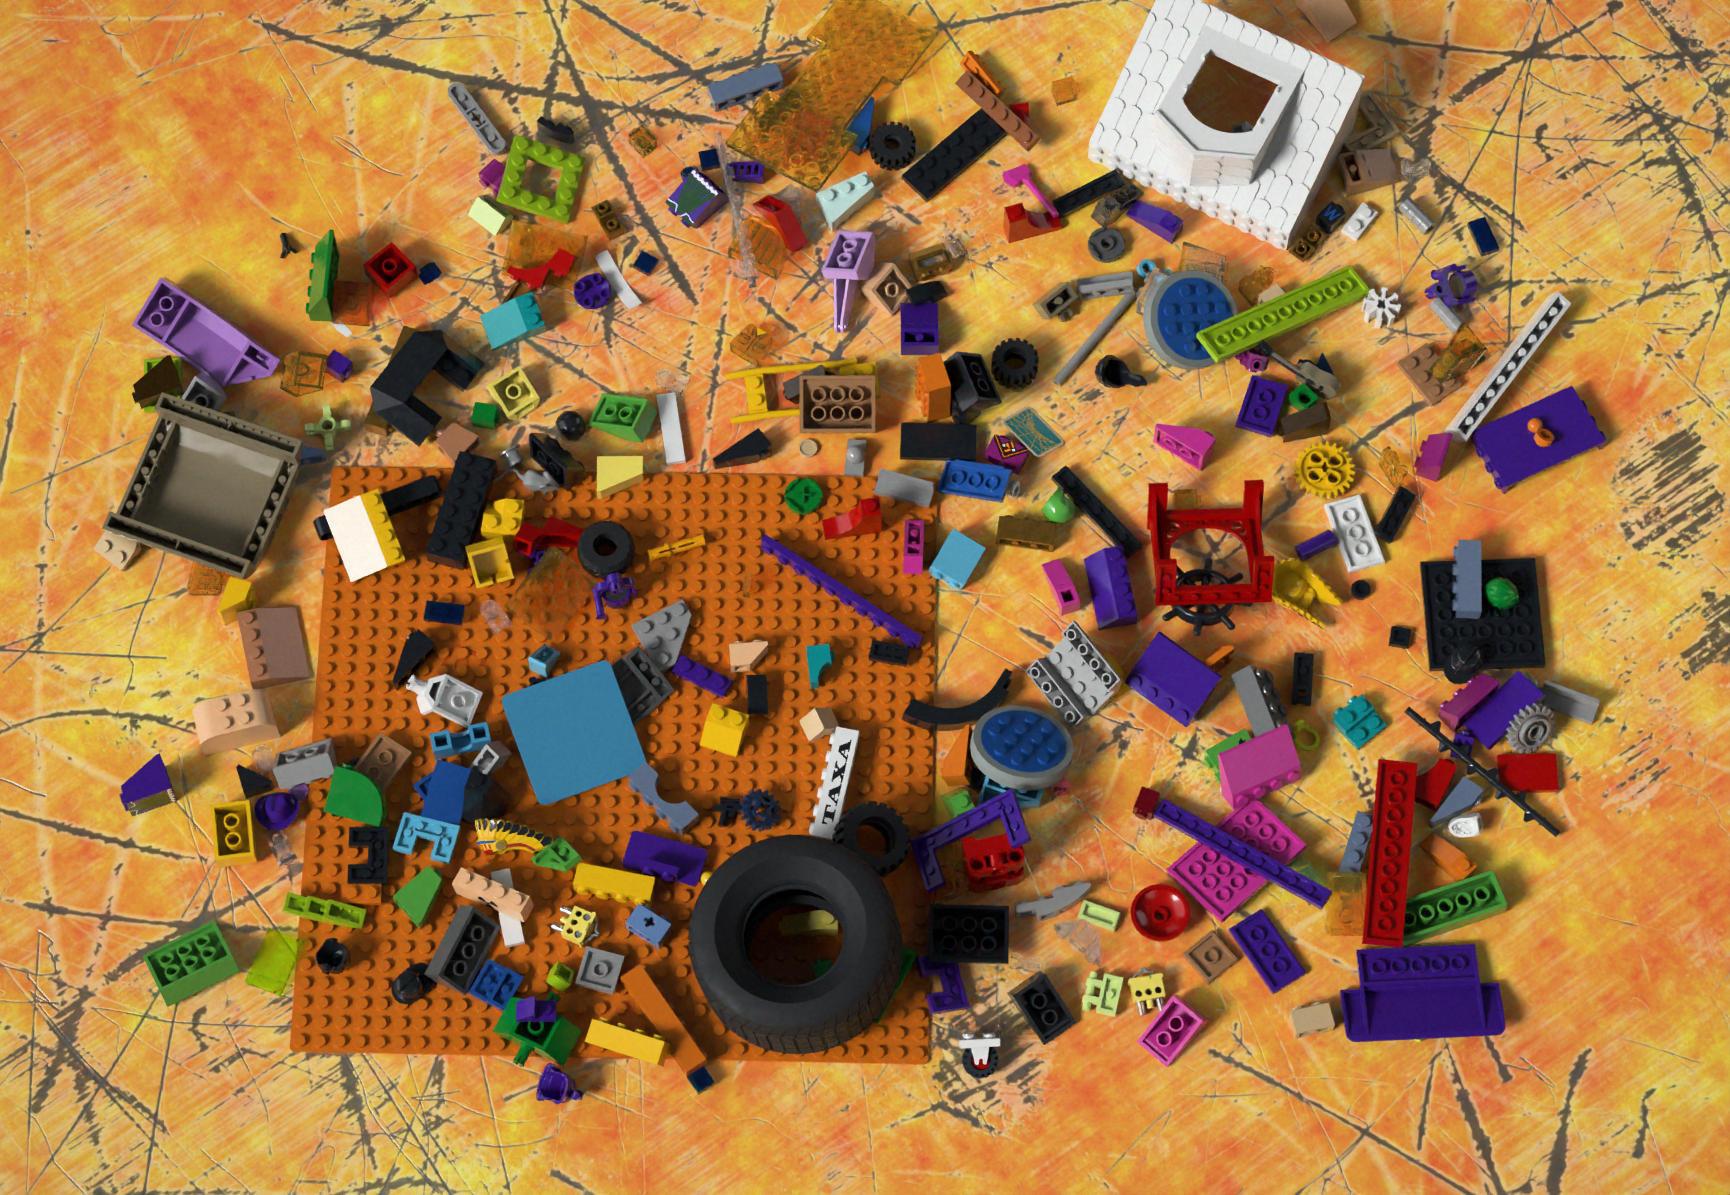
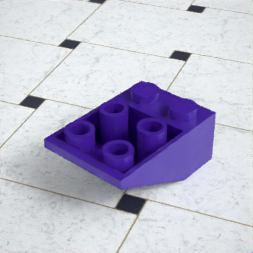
[900,303,939,355]

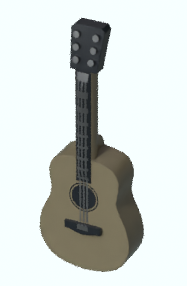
[1257,339,1341,399]

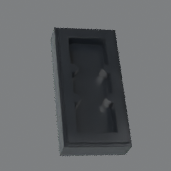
[869,640,910,667]

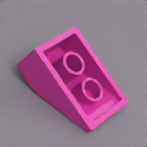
[1153,423,1216,471]
[1137,995,1209,1067]

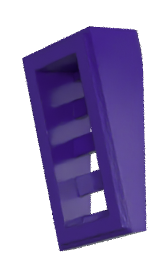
[726,162,765,184]

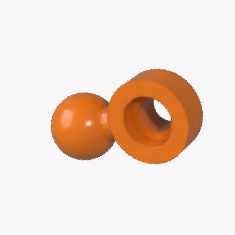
[1527,418,1554,447]

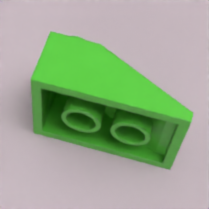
[588,393,658,443]

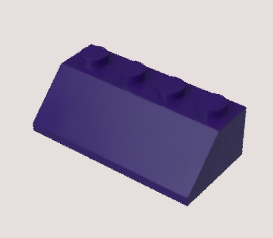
[1084,546,1138,630]

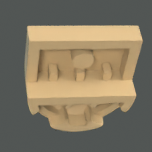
[93,531,141,571]

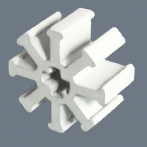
[1361,287,1401,329]

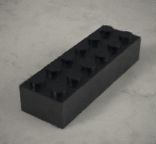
[425,451,498,570]

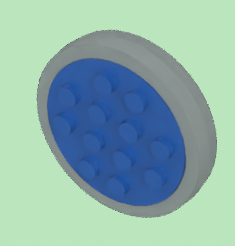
[1143,270,1238,370]
[970,706,1073,790]

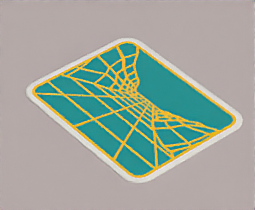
[1003,407,1064,457]

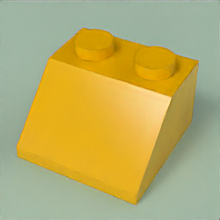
[217,577,258,626]
[700,703,750,758]

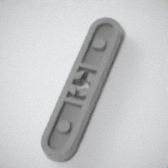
[448,83,506,156]

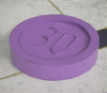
[289,783,309,801]

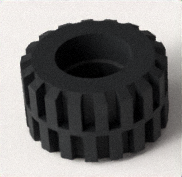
[991,338,1039,390]

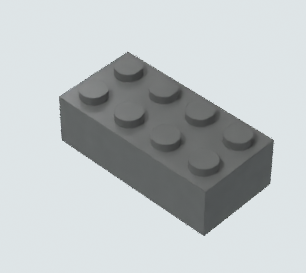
[1231,665,1295,740]

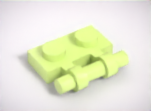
[1082,971,1123,1017]

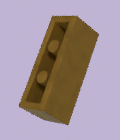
[996,515,1056,552]

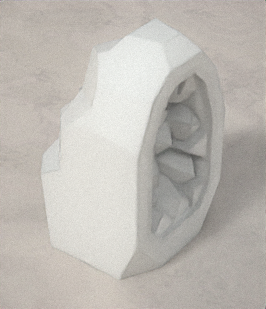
[1448,813,1483,837]

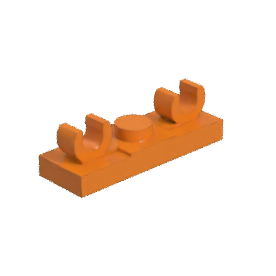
[960,50,1006,98]

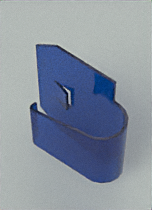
[418,262,442,285]

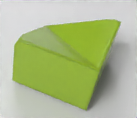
[546,961,575,992]

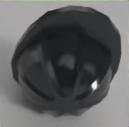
[1094,355,1147,388]

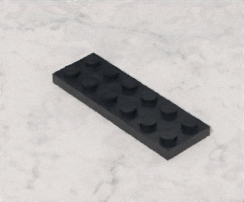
[902,108,1007,202]

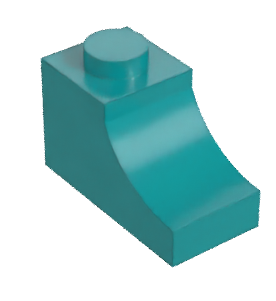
[806,644,835,689]

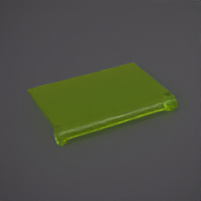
[245,928,305,997]

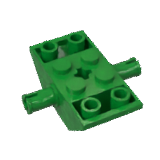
[493,992,582,1067]

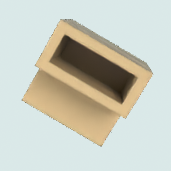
[799,708,840,742]

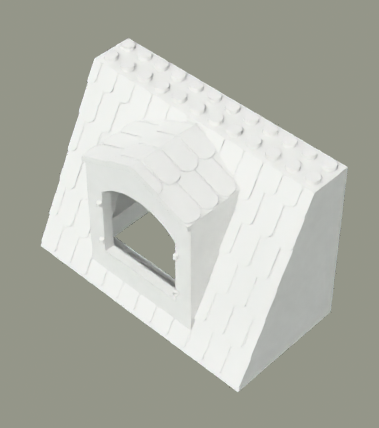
[1088,0,1365,250]

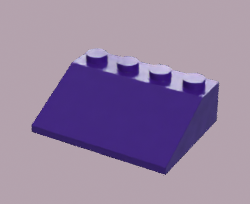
[1124,632,1222,727]

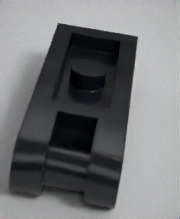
[1291,652,1314,707]

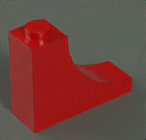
[753,195,808,252]
[1003,203,1062,243]
[822,497,882,540]
[1414,758,1458,812]

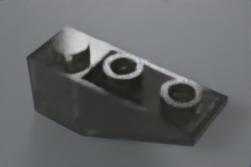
[1091,182,1144,227]

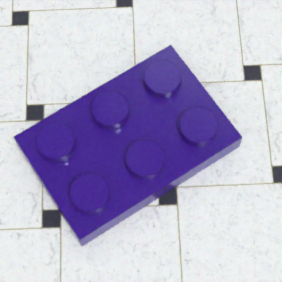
[1235,375,1288,438]

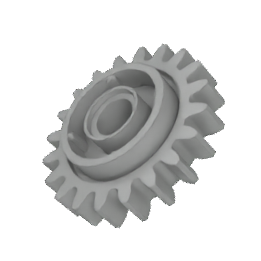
[1506,703,1556,754]

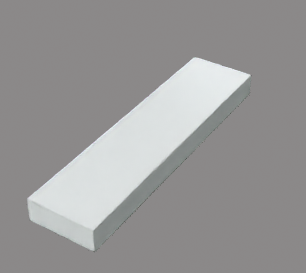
[656,392,686,465]
[490,868,525,948]

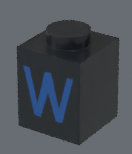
[1315,201,1346,235]

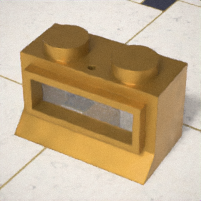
[909,243,952,282]

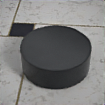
[1351,580,1370,600]

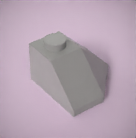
[181,372,227,411]

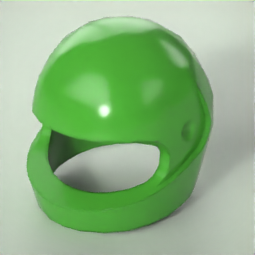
[1041,487,1075,524]

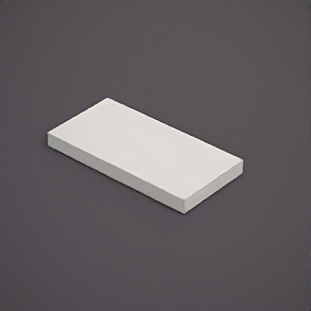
[1324,494,1385,574]

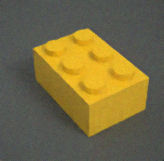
[210,800,257,868]

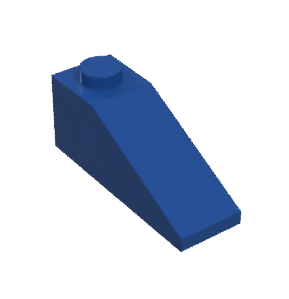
[841,96,874,156]

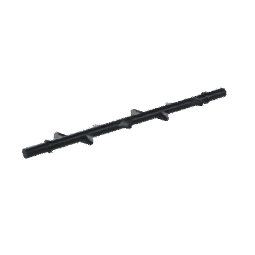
[1404,707,1561,837]

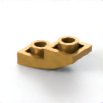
[591,199,626,240]
[1289,225,1326,263]

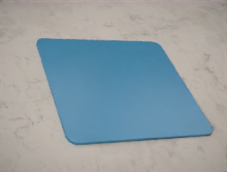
[502,660,647,805]

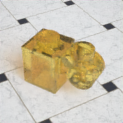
[1238,265,1275,306]

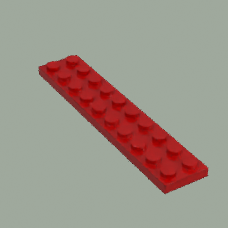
[1362,759,1418,948]

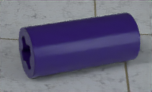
[1295,529,1337,561]

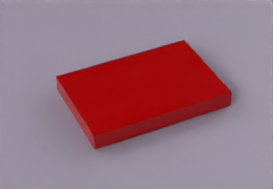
[1497,753,1559,793]

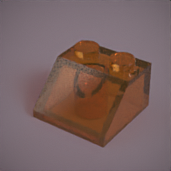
[332,280,375,327]

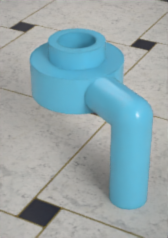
[1136,259,1172,282]

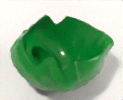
[1484,577,1519,610]

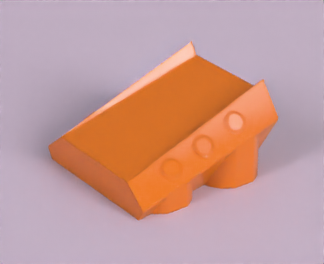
[1202,645,1235,673]

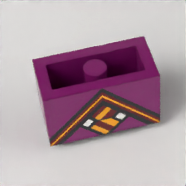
[985,434,1029,475]

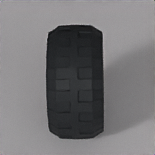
[577,521,635,579]

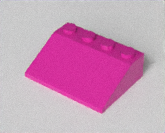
[1218,724,1301,809]

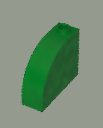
[324,763,387,827]

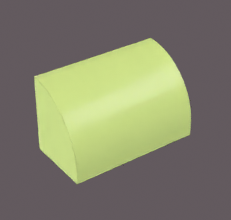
[468,195,514,236]

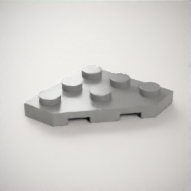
[631,599,692,673]

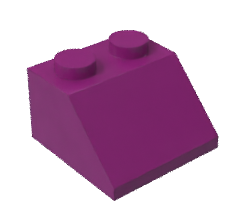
[1414,433,1453,482]

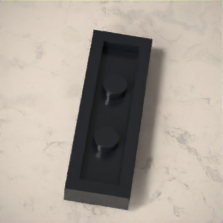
[1373,486,1416,544]

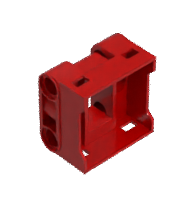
[961,832,1025,893]

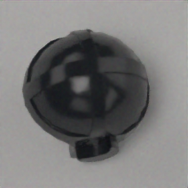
[316,938,351,975]

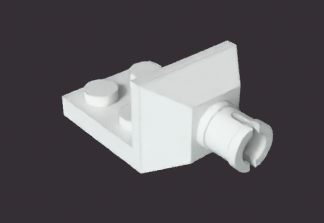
[406,674,483,728]

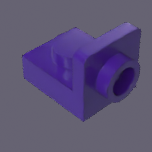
[1450,730,1474,759]

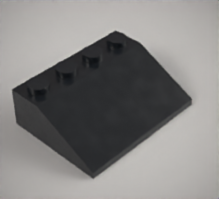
[929,904,1009,964]

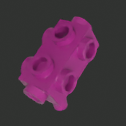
[1235,346,1268,373]

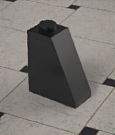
[462,770,512,825]

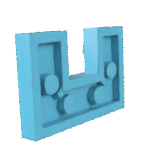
[392,812,461,865]

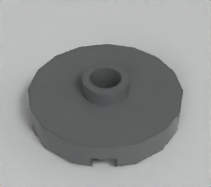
[1088,227,1125,263]

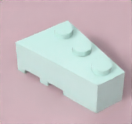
[816,171,874,233]

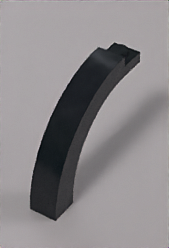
[902,668,1012,731]

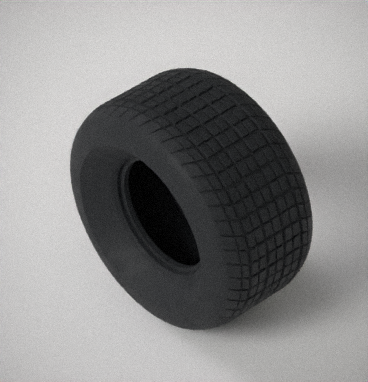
[688,835,903,1054]

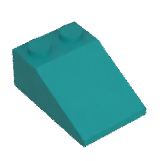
[480,292,546,350]

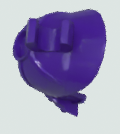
[536,1063,584,1104]

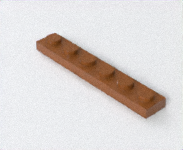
[955,70,1041,152]

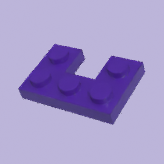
[916,955,970,1015]

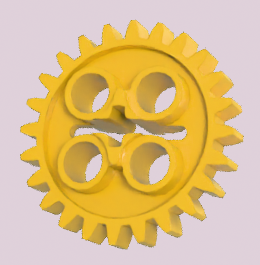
[1293,441,1355,500]

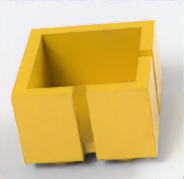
[465,536,514,589]

